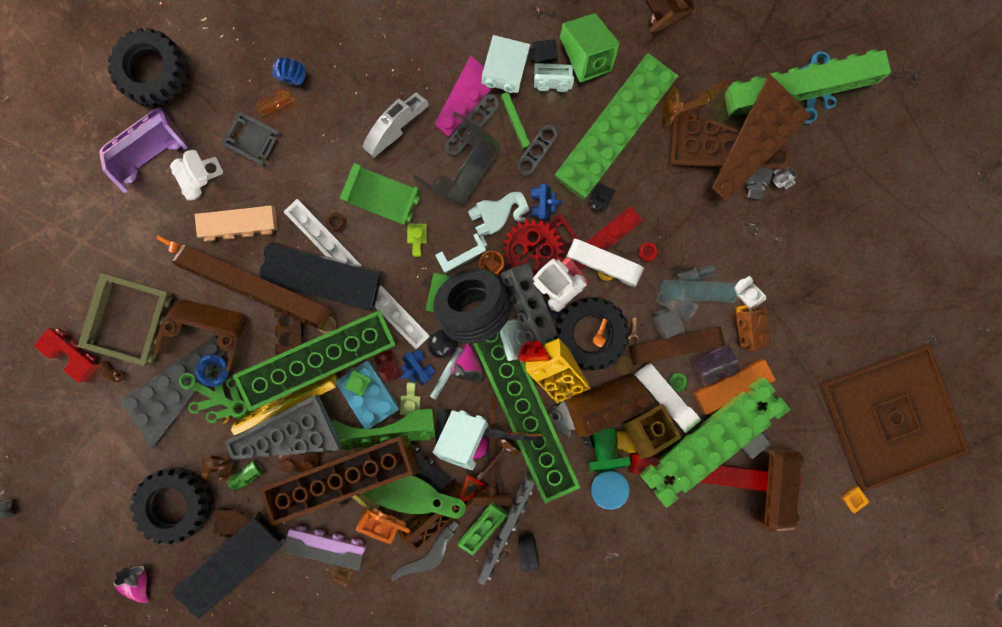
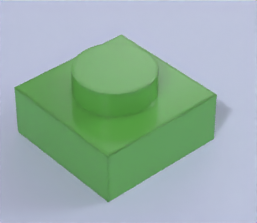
[344,370,372,397]

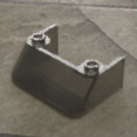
[413,111,500,206]

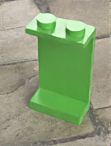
[340,163,421,226]

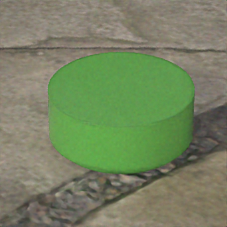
[667,373,688,392]

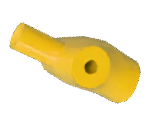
[616,429,638,453]

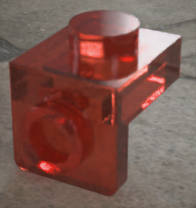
[374,350,402,384]

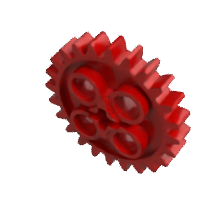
[501,218,564,276]

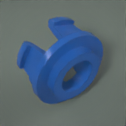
[196,354,229,387]

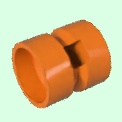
[479,250,505,277]

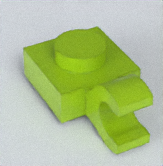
[407,224,427,257]

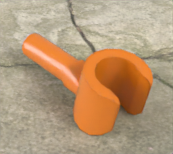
[156,235,181,254]
[593,319,608,347]

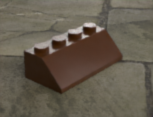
[565,373,653,437]

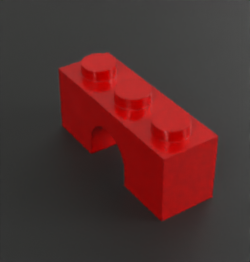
[34,328,99,383]

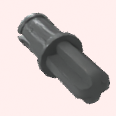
[677,265,716,285]

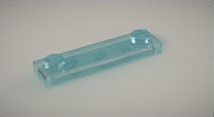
[661,280,736,302]

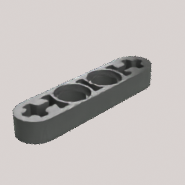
[445,95,499,157]

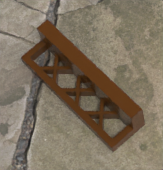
[397,479,473,552]

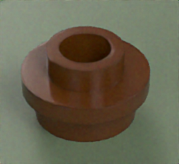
[326,212,346,232]

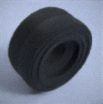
[518,536,539,573]

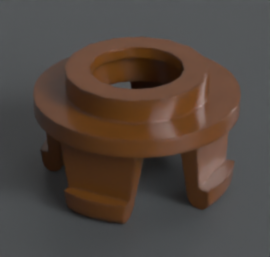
[201,455,234,481]

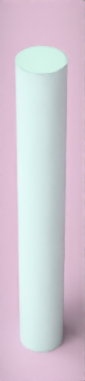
[430,347,463,400]

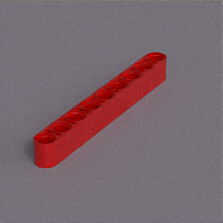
[629,453,802,494]

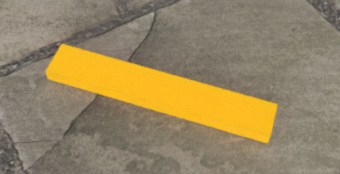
[231,373,337,435]

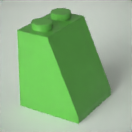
[560,13,620,82]

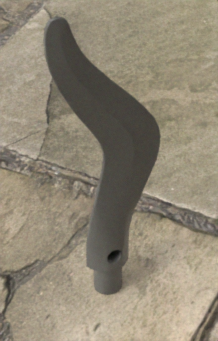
[391,520,460,580]

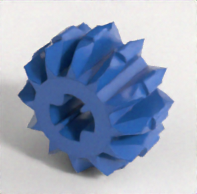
[272,57,306,85]

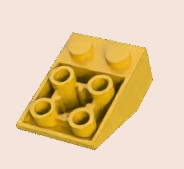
[526,338,591,403]

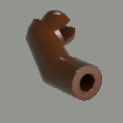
[98,360,124,382]

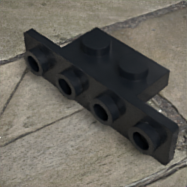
[410,442,451,493]

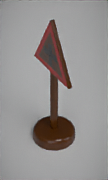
[458,437,521,502]

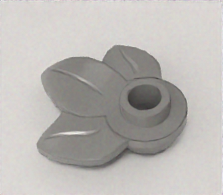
[548,400,575,437]

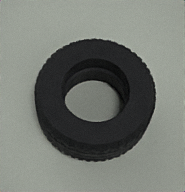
[433,269,512,344]

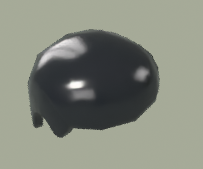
[427,329,458,359]

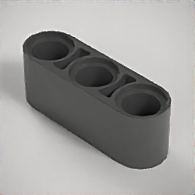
[518,125,557,176]

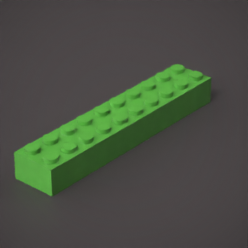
[473,331,580,504]

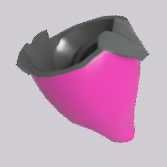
[452,343,484,383]
[114,566,149,603]

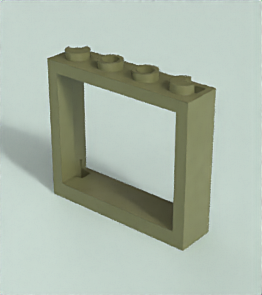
[78,273,173,366]

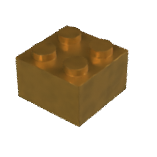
[623,403,682,459]

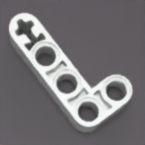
[566,239,644,288]
[634,362,701,433]

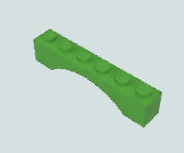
[323,408,435,453]

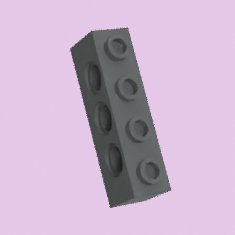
[500,262,557,342]

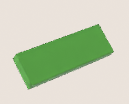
[501,92,530,151]
[458,502,508,555]

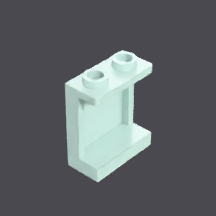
[481,35,530,93]
[435,233,488,275]
[433,410,491,470]

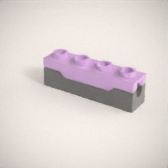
[283,524,367,571]

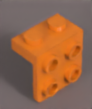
[355,508,410,545]

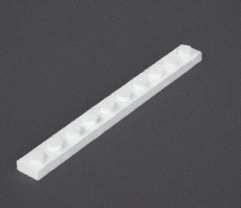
[284,199,430,349]

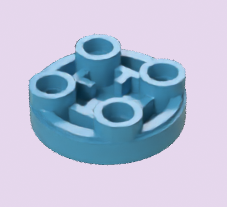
[591,470,630,509]

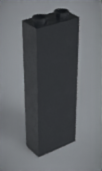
[260,243,383,311]
[171,511,286,619]

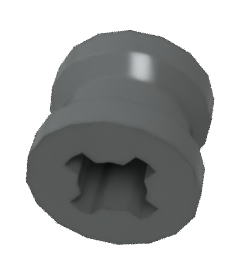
[0,500,14,518]

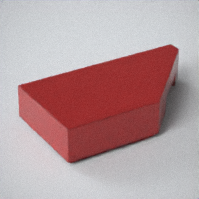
[518,341,551,362]

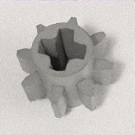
[772,166,797,189]

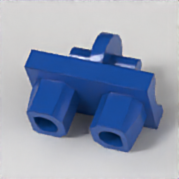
[530,184,562,221]
[401,349,435,386]

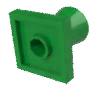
[588,428,630,473]

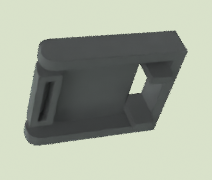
[221,111,280,166]

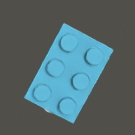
[336,360,400,429]

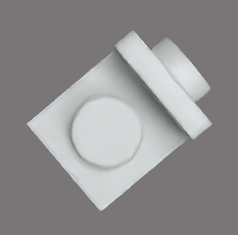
[735,276,766,311]

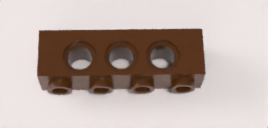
[274,310,305,356]

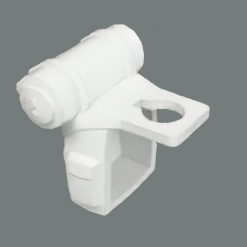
[170,150,223,200]
[532,258,587,312]

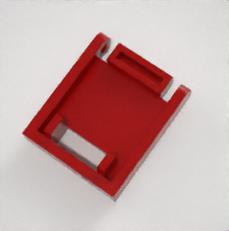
[529,213,579,258]

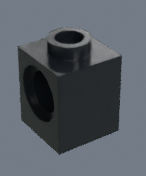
[529,39,558,64]

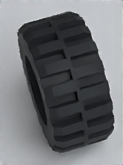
[107,28,189,107]
[555,297,630,371]
[130,467,212,545]

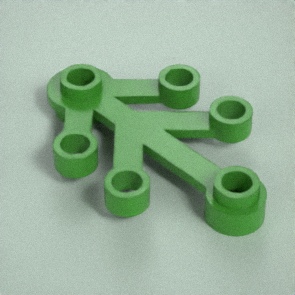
[179,368,249,423]

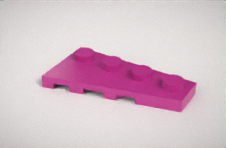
[435,56,494,138]

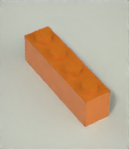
[693,359,776,416]

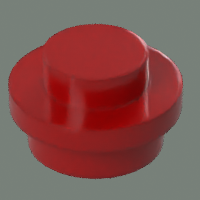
[639,242,658,262]

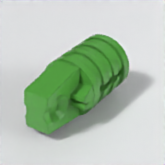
[227,460,264,492]

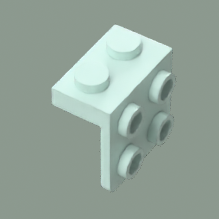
[534,63,574,92]

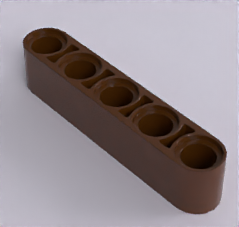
[629,326,725,365]

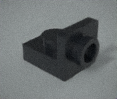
[588,182,616,212]

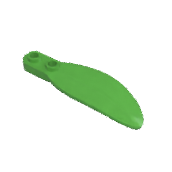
[362,475,466,519]

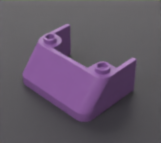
[99,107,188,194]

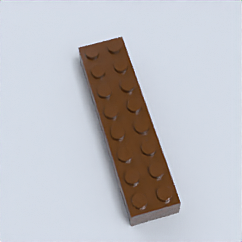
[260,435,420,526]

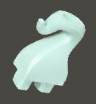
[468,192,530,237]

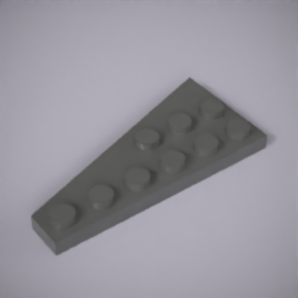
[120,335,227,448]
[224,394,343,460]
[477,473,536,585]

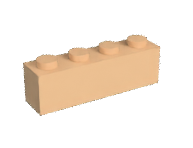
[195,206,278,242]

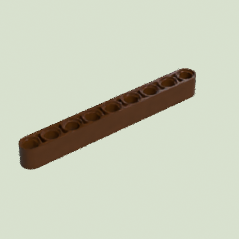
[172,245,332,330]

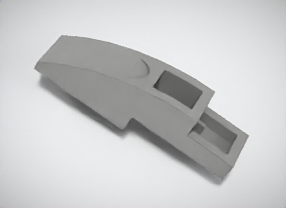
[362,93,429,157]

